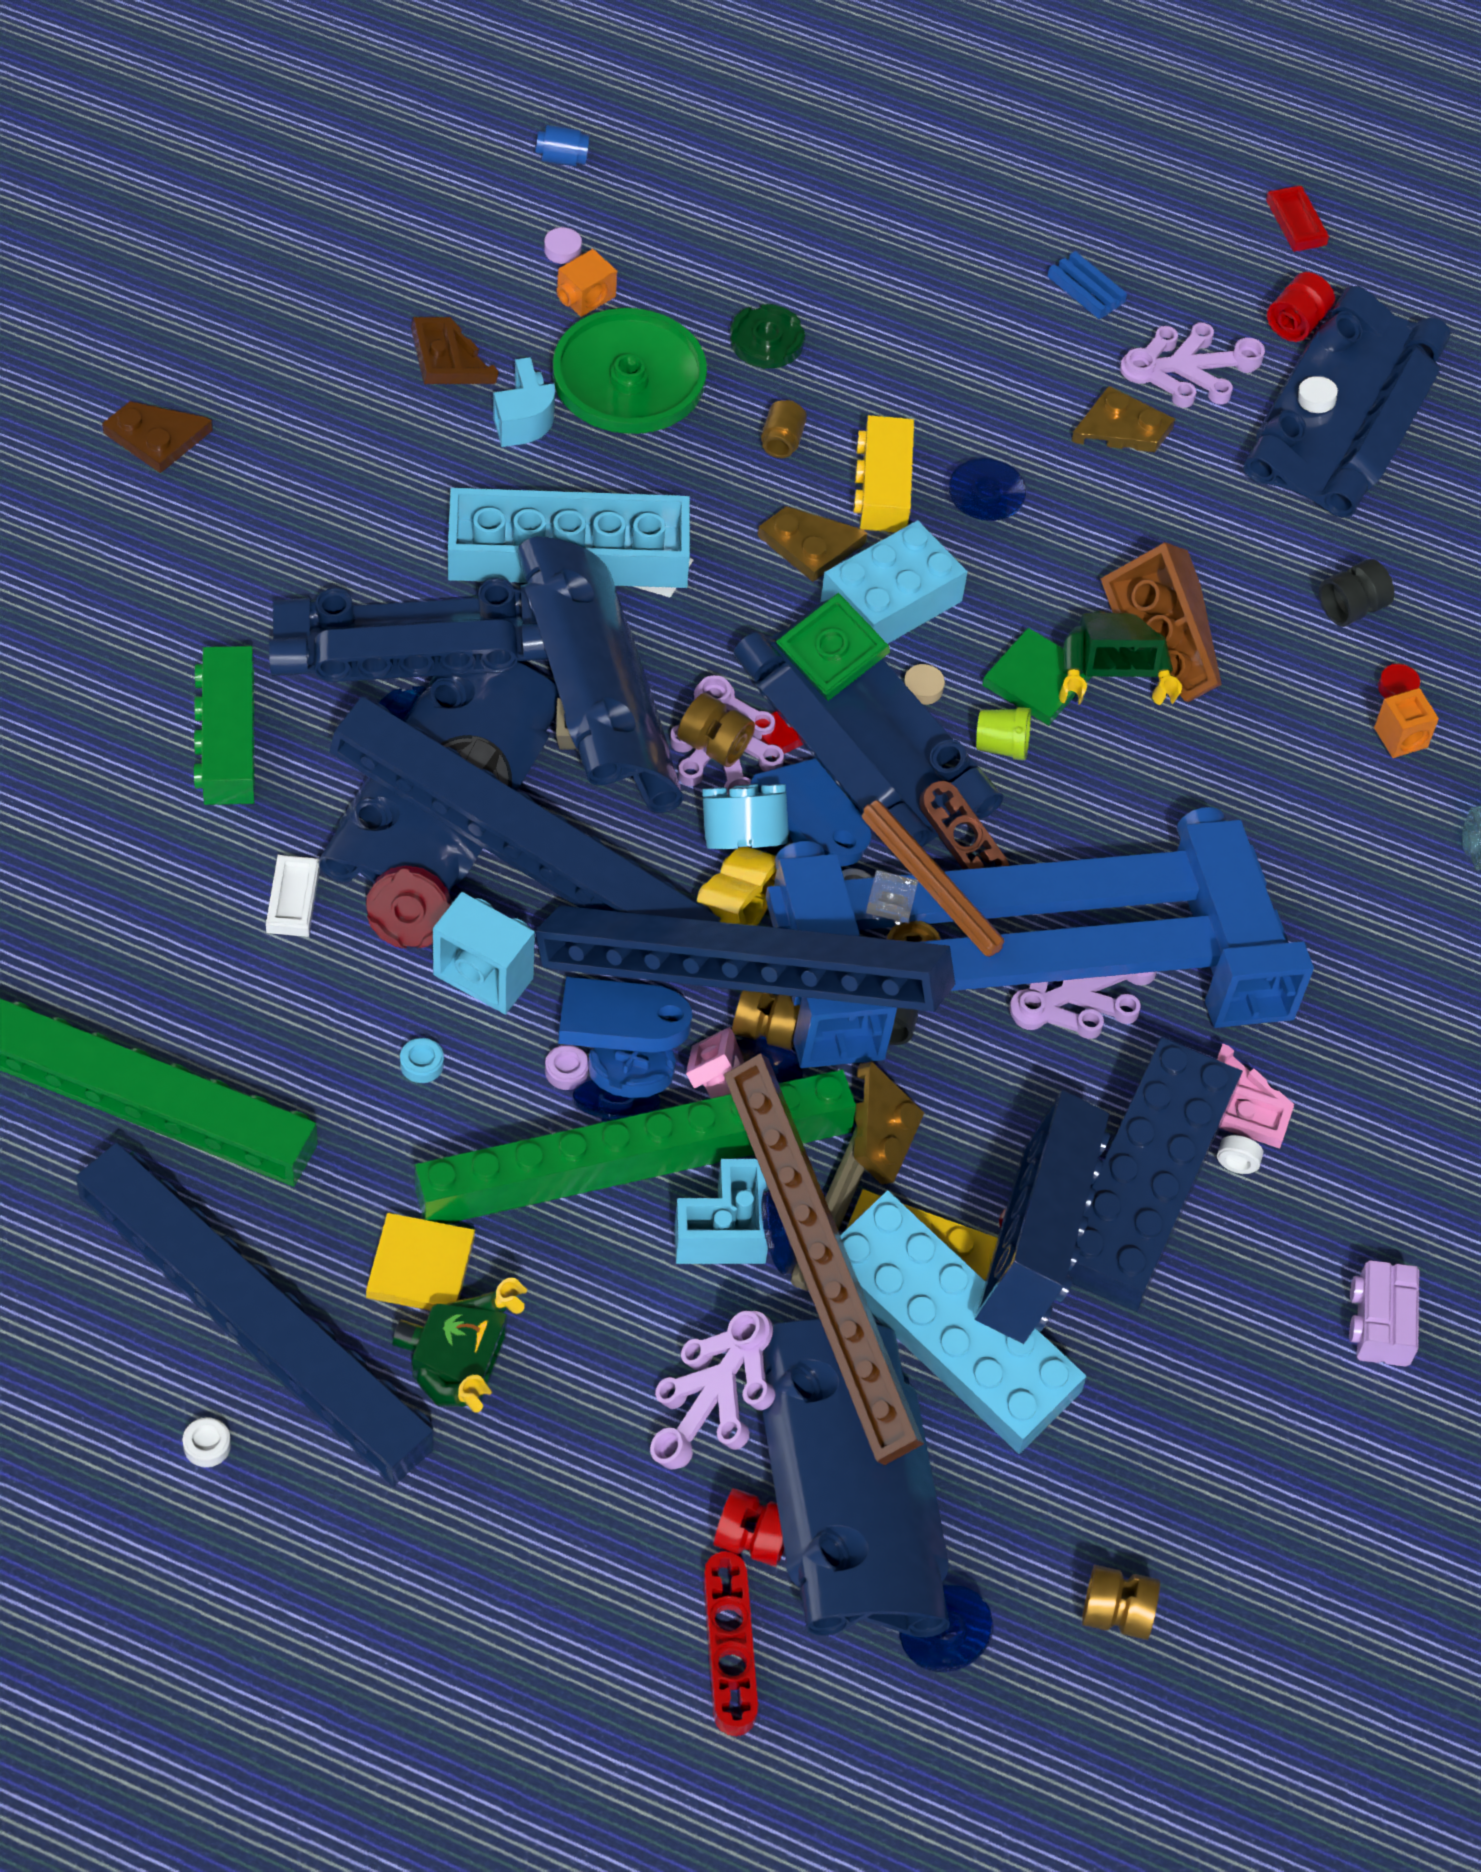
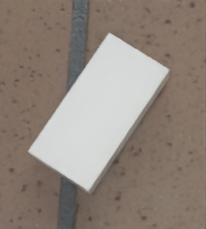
[266,855,320,937]

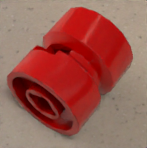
[1267,272,1335,342]
[713,1488,784,1568]

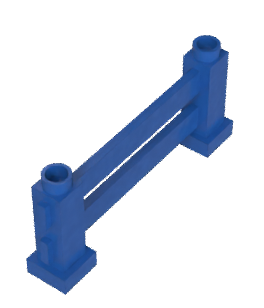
[765,807,1314,1068]

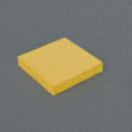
[366,1213,475,1311]

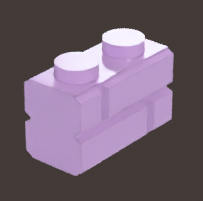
[1349,1260,1419,1367]

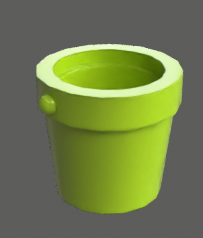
[976,707,1031,760]

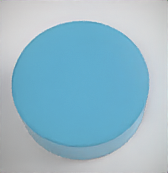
[400,1038,444,1083]

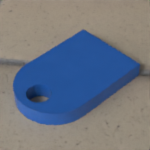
[750,758,871,866]
[558,977,692,1052]

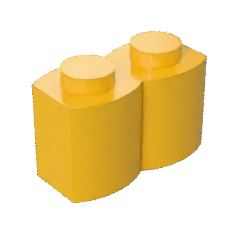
[697,847,777,926]

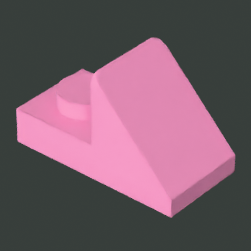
[686,1027,744,1099]

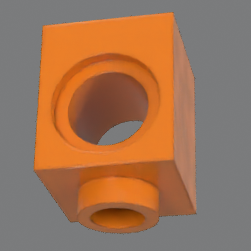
[557,249,617,317]
[1374,688,1439,758]

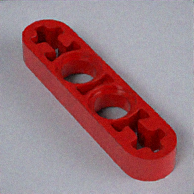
[703,1551,758,1736]

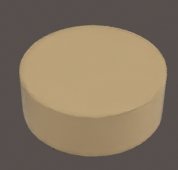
[904,664,945,705]

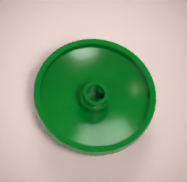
[553,308,707,434]

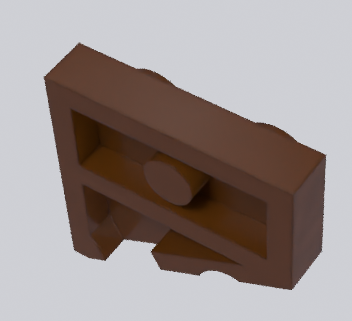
[411,317,499,384]

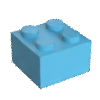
[433,892,535,1015]

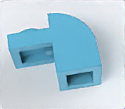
[493,357,555,447]

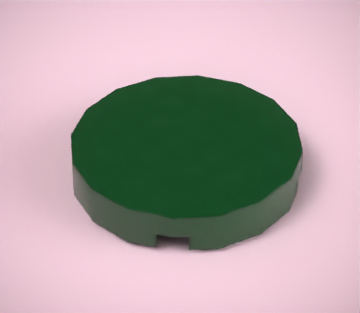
[729,304,805,369]

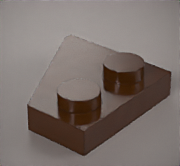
[102,401,213,473]

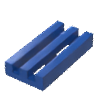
[1047,251,1127,320]

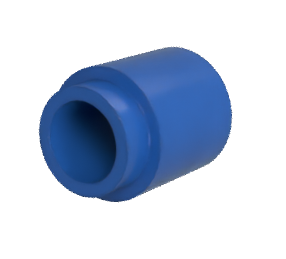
[535,125,590,167]

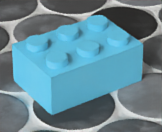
[821,520,968,644]

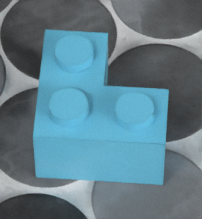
[675,1159,769,1264]

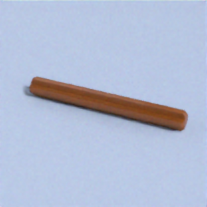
[862,800,1005,957]

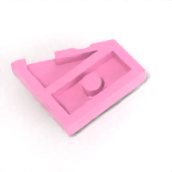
[1217,1044,1294,1149]

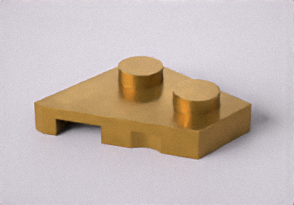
[1072,386,1175,453]
[758,506,867,582]
[854,1062,924,1184]

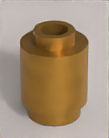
[761,400,807,458]

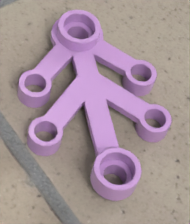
[1120,323,1265,408]
[670,675,784,794]
[1010,972,1157,1039]
[650,1311,775,1469]

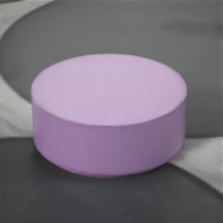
[544,228,582,264]
[545,1045,589,1090]

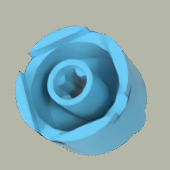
[702,784,789,849]

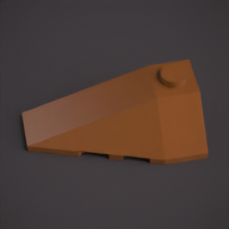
[1101,542,1222,702]

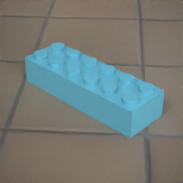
[448,488,690,588]
[840,1190,1087,1454]

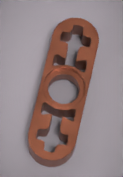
[920,781,1009,870]

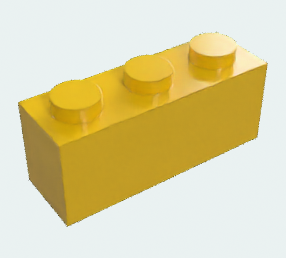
[854,415,914,533]

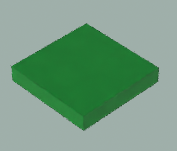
[776,592,891,701]
[982,628,1091,726]

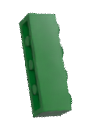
[194,646,255,805]

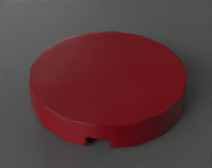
[366,865,452,949]

